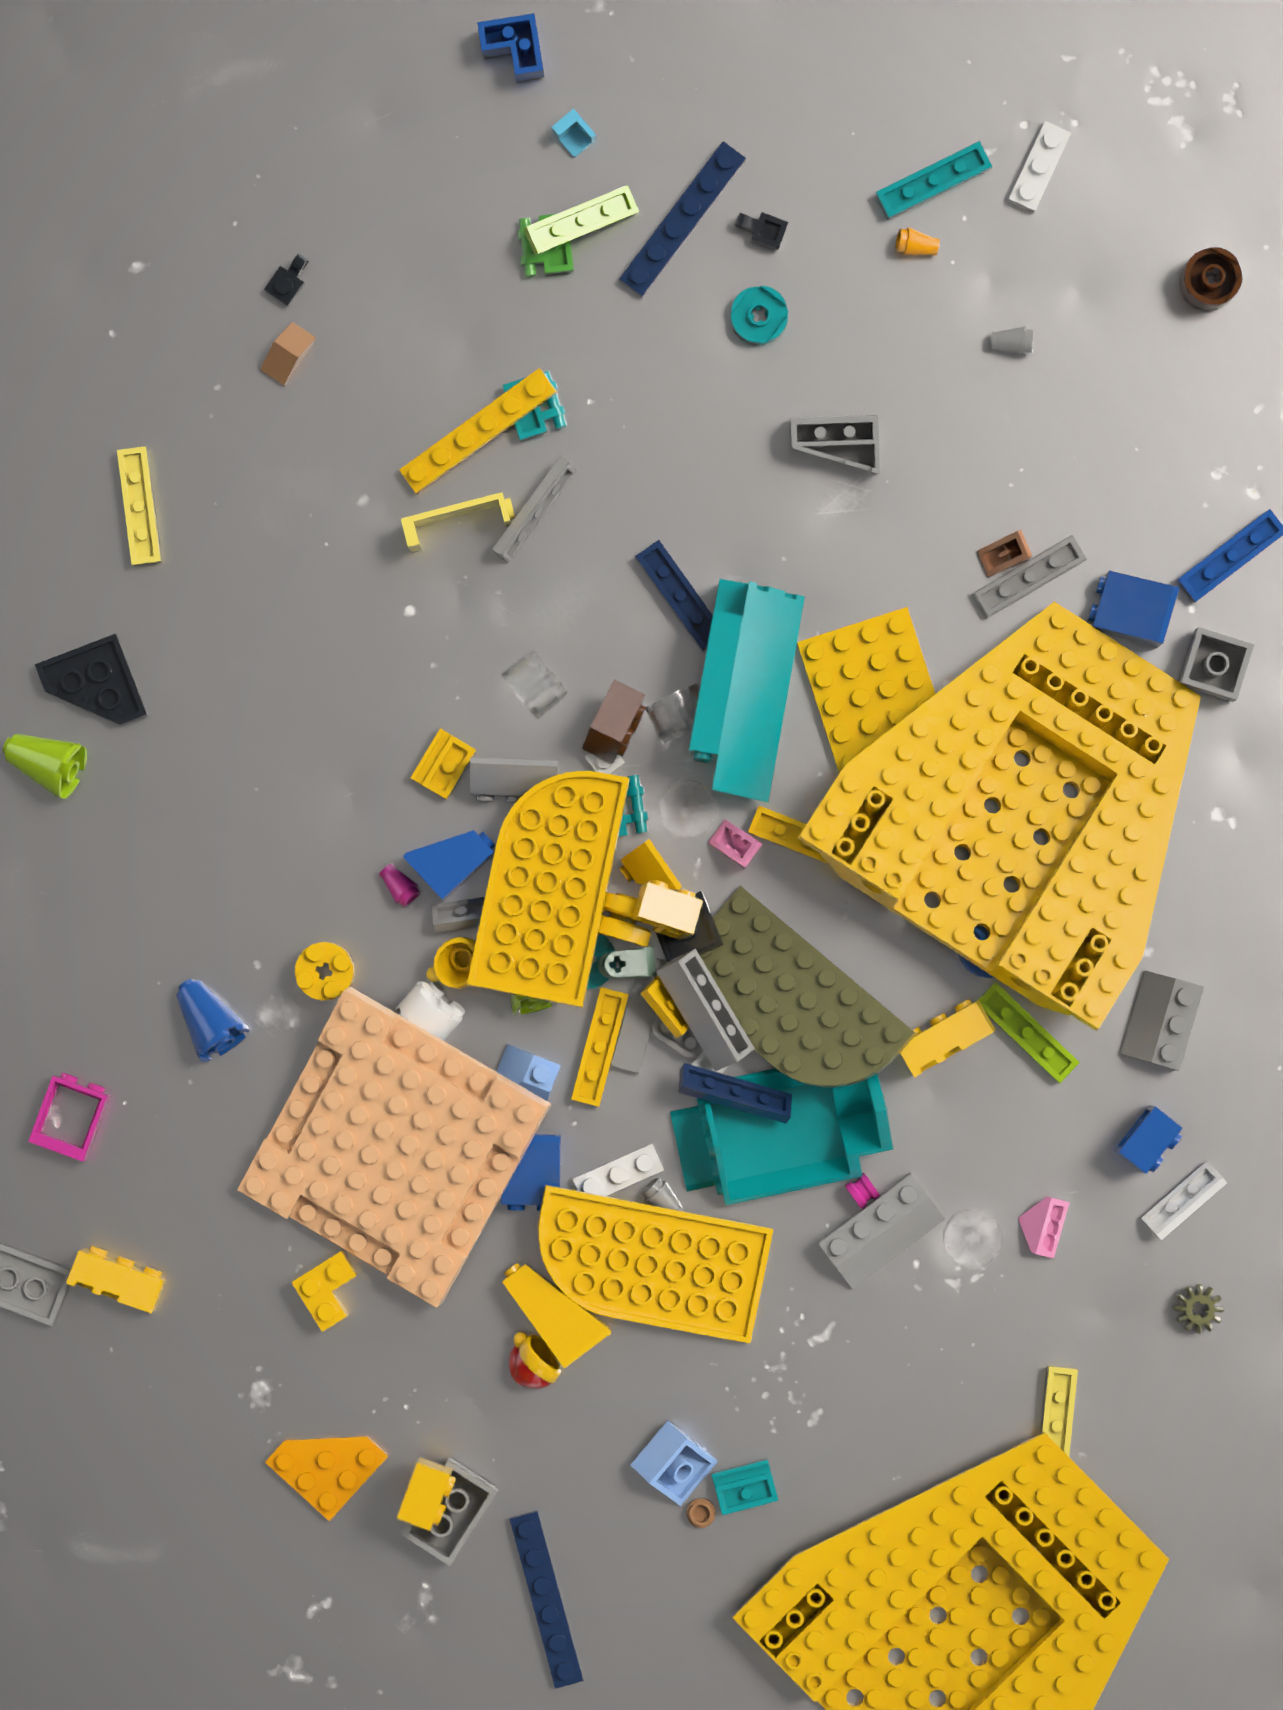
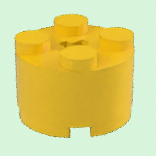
[295,942,355,1001]

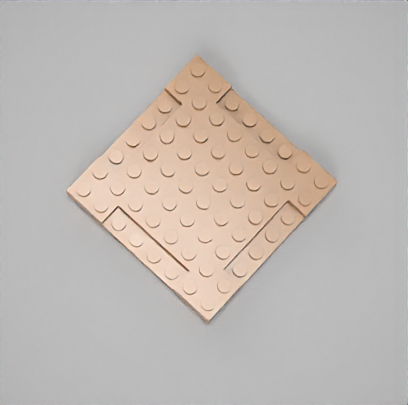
[237,987,551,1308]

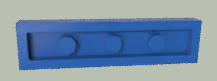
[1177,509,1283,603]

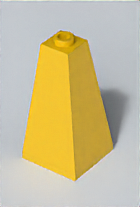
[502,1262,612,1368]

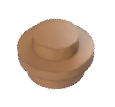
[686,1498,716,1528]

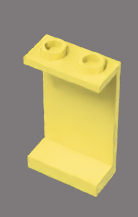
[401,492,515,552]

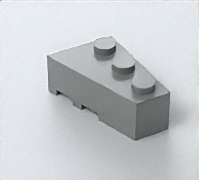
[790,415,880,474]

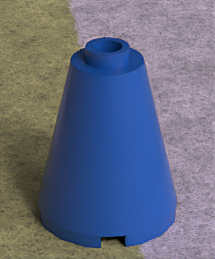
[176,979,250,1062]

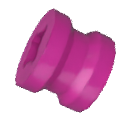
[845,1172,880,1209]

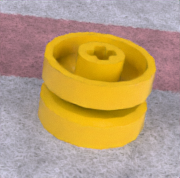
[598,892,651,947]

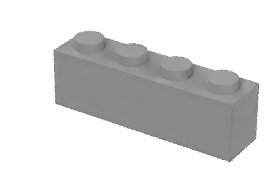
[656,949,755,1071]

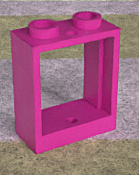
[28,1072,110,1162]

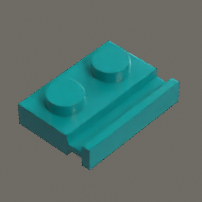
[711,1459,779,1515]

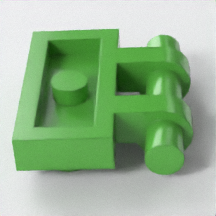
[517,214,574,277]

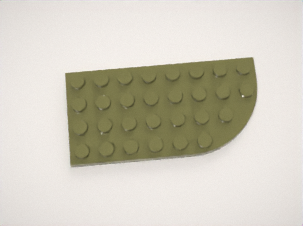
[700,886,916,1088]

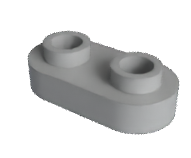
[652,1015,703,1058]

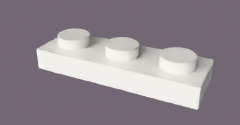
[1008,121,1071,213]
[573,1143,664,1196]
[1141,1161,1227,1240]

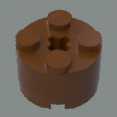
[1181,247,1243,310]

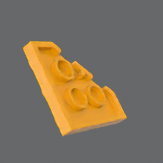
[265,1436,389,1521]

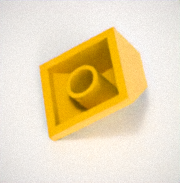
[619,839,682,892]

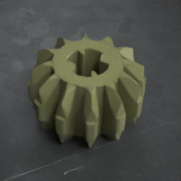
[1174,1284,1224,1334]

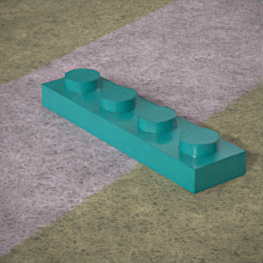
[876,141,993,219]

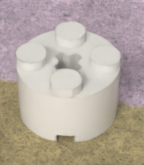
[395,981,465,1041]

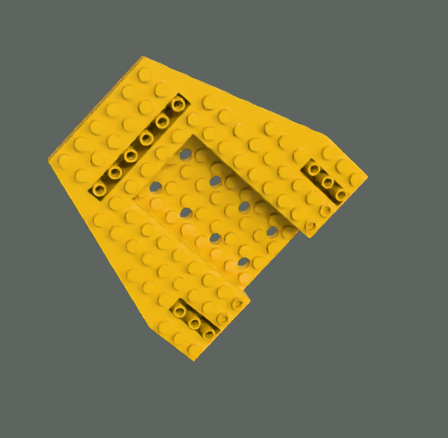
[798,601,1201,1031]
[732,1432,1169,1710]

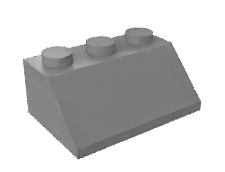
[470,757,559,803]
[1120,970,1204,1071]

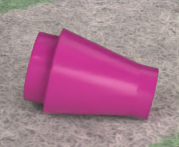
[379,864,421,907]

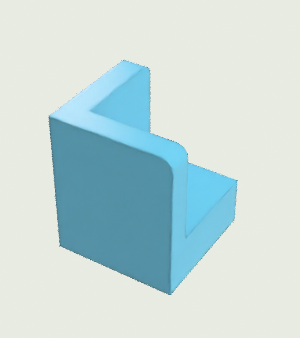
[551,108,596,157]

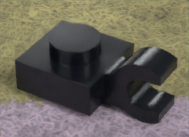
[735,212,789,251]
[264,253,309,307]

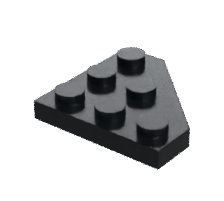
[34,633,148,725]

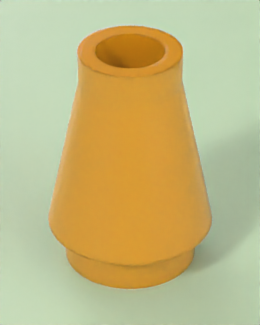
[895,227,940,256]

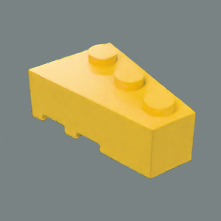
[900,999,996,1078]
[66,1245,167,1313]

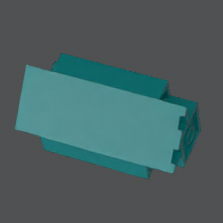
[688,579,805,802]
[670,1068,893,1205]

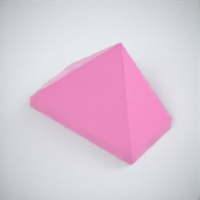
[708,819,762,869]
[1018,1196,1069,1258]

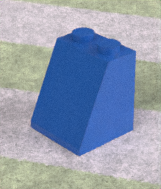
[1088,570,1179,648]
[402,830,495,901]
[501,1134,561,1211]

